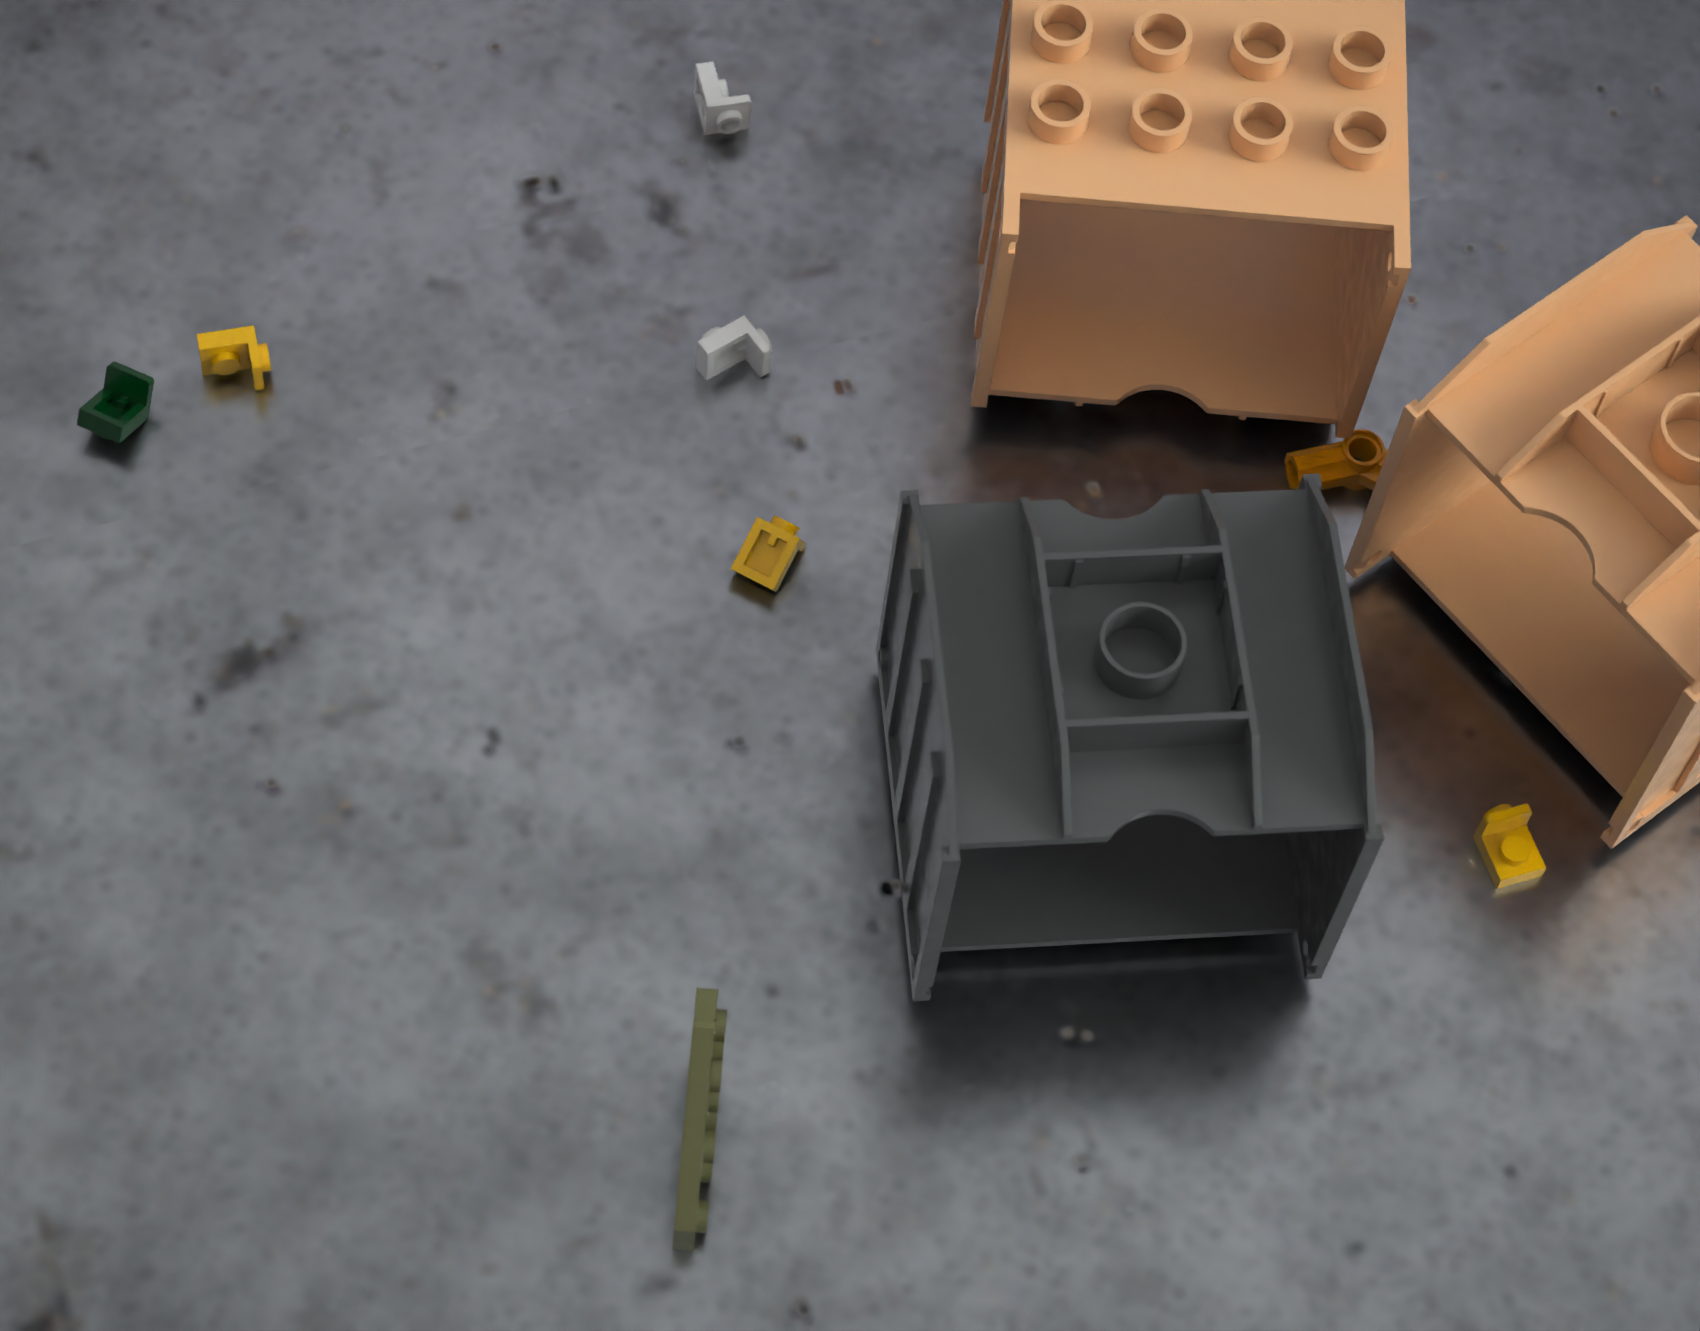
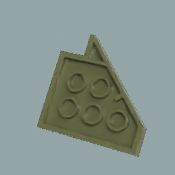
[672,988,727,1251]

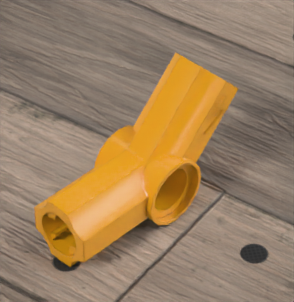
[1284,429,1388,491]

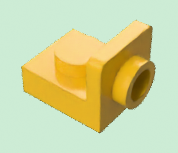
[196,325,271,391]
[730,515,807,592]
[1473,803,1546,889]

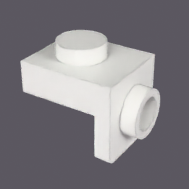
[696,315,773,380]

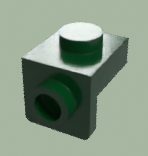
[77,361,154,443]

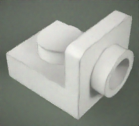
[693,62,752,135]

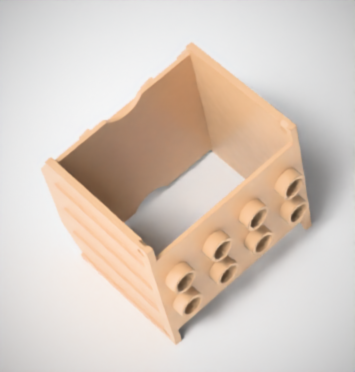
[971,0,1411,439]
[1345,215,1700,849]

